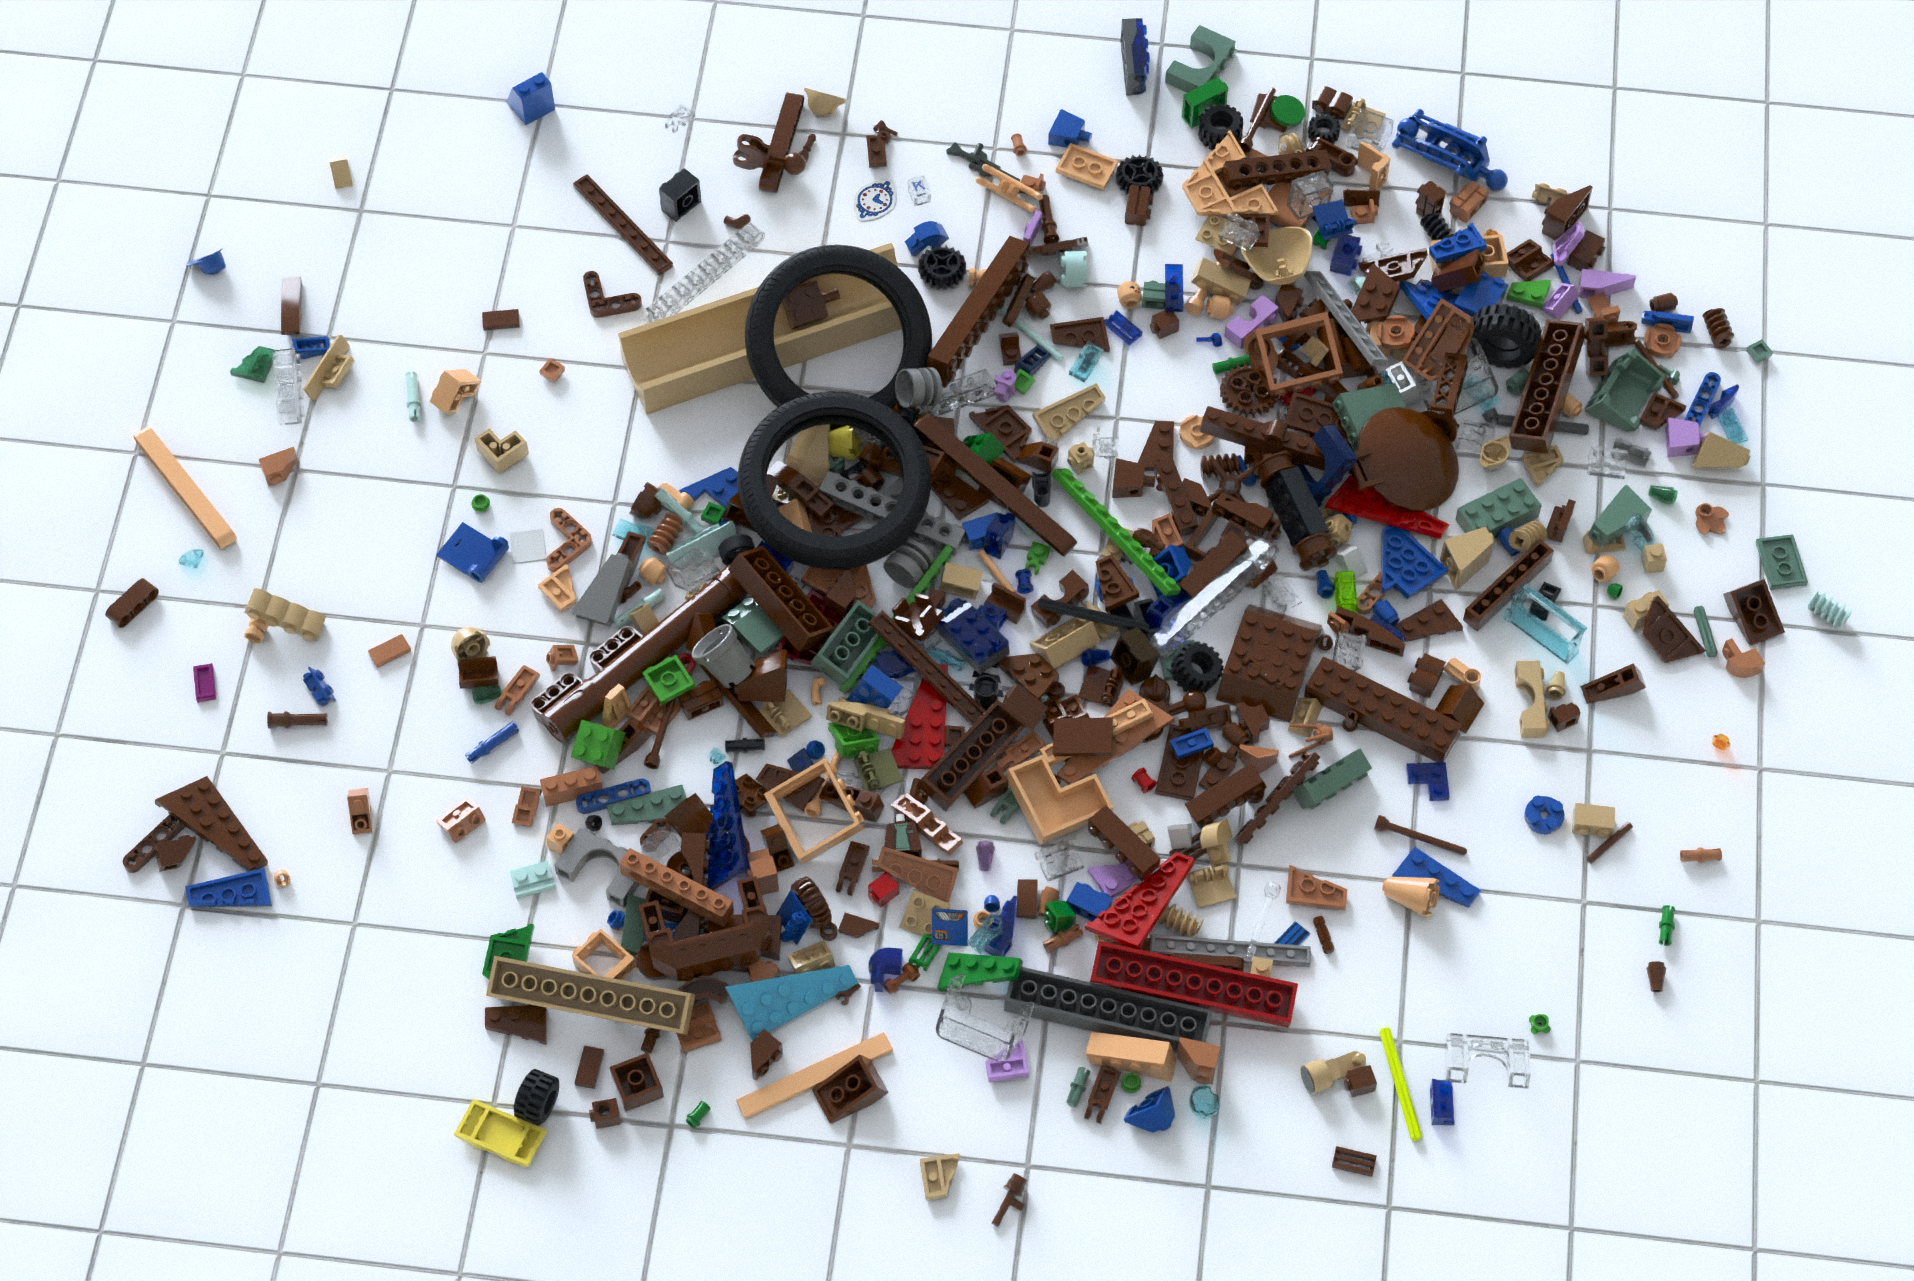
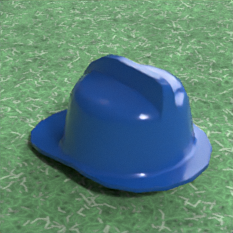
[185,248,226,275]

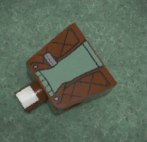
[884,814,922,858]

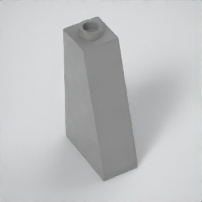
[572,553,633,627]

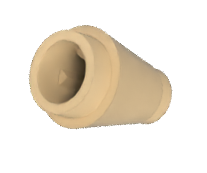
[1546,671,1566,700]

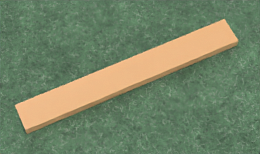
[736,1032,893,1119]

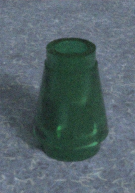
[1648,485,1678,505]
[472,685,502,705]

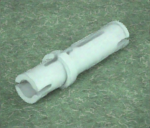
[405,371,421,422]
[654,487,704,534]
[612,588,666,630]

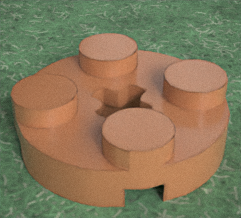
[1378,315,1415,349]
[1643,323,1681,358]

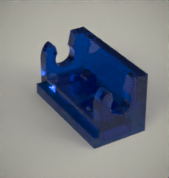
[1430,1079,1455,1126]

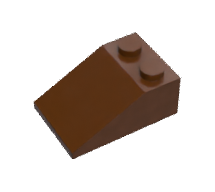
[1541,185,1593,240]
[1723,579,1785,646]
[812,1054,889,1124]

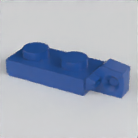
[1641,311,1694,333]

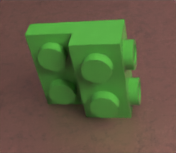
[642,655,695,705]
[828,722,879,759]

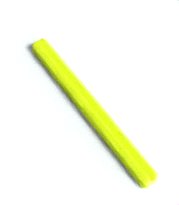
[1379,1027,1422,1141]

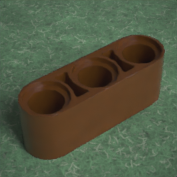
[105,578,159,628]

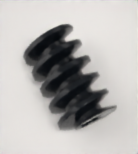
[1420,213,1455,241]

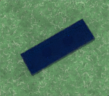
[1165,264,1184,312]

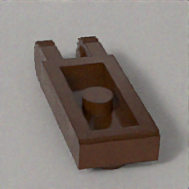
[835,841,870,896]
[1084,1065,1121,1124]

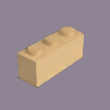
[1191,257,1251,305]

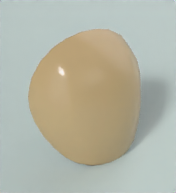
[1241,227,1312,285]

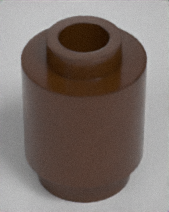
[1649,292,1678,312]
[1222,722,1250,748]

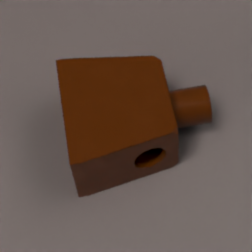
[1112,458,1155,498]

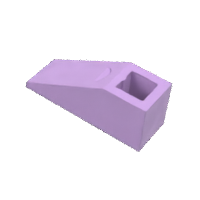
[1578,269,1636,298]

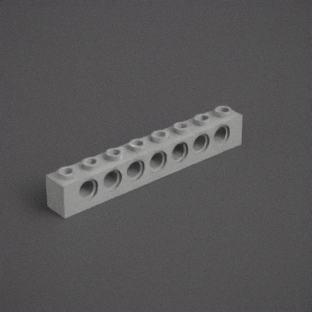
[820,471,965,556]

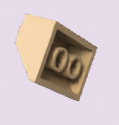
[1029,617,1101,669]

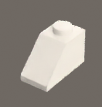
[1385,362,1421,406]

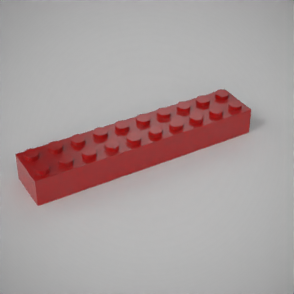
[1090,941,1298,1028]

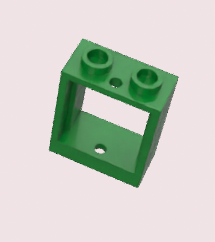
[1182,77,1228,129]

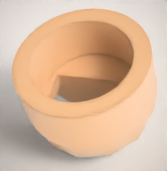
[273,869,291,887]

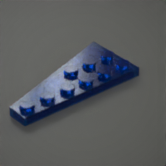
[705,761,750,891]

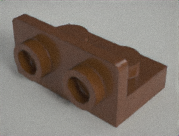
[1546,499,1576,543]

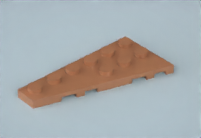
[1057,689,1175,785]

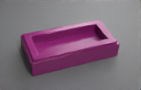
[193,663,217,703]

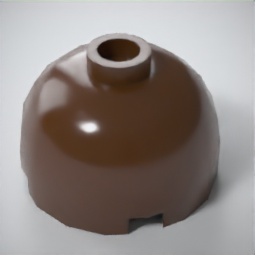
[629,482,664,520]

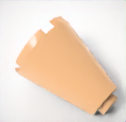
[1382,876,1440,918]

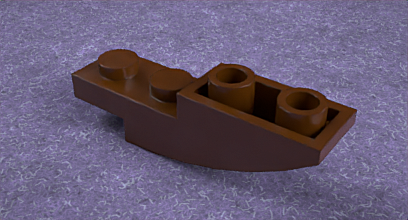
[1282,298,1326,350]
[767,461,834,519]

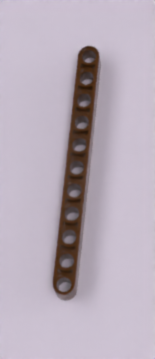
[913,412,1078,557]

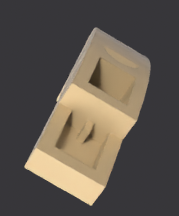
[826,702,905,739]

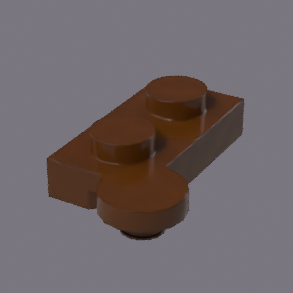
[866,131,891,168]

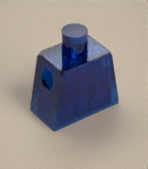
[984,513,1016,559]

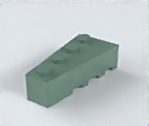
[1292,748,1372,810]

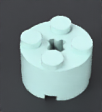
[1060,251,1088,288]

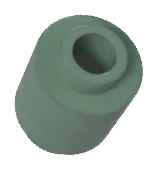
[1506,369,1529,395]

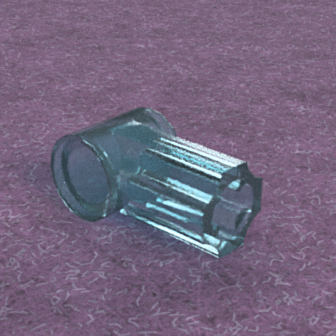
[967,914,1003,954]

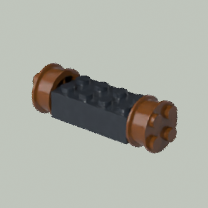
[1254,450,1338,571]

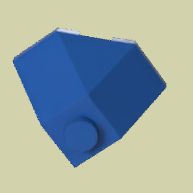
[1123,1086,1175,1133]

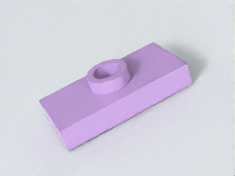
[1023,210,1042,247]

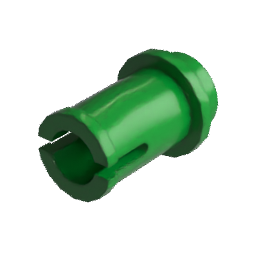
[685,1101,711,1128]

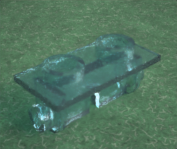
[1717,406,1749,444]

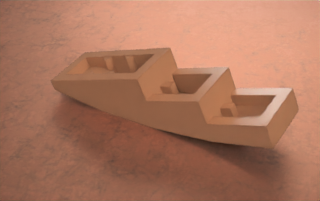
[891,792,963,856]

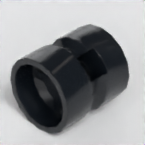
[973,675,998,710]

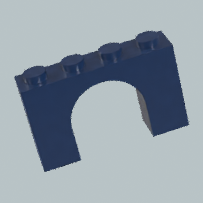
[1293,425,1358,507]

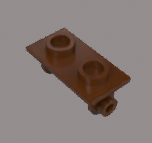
[1343,189,1380,207]

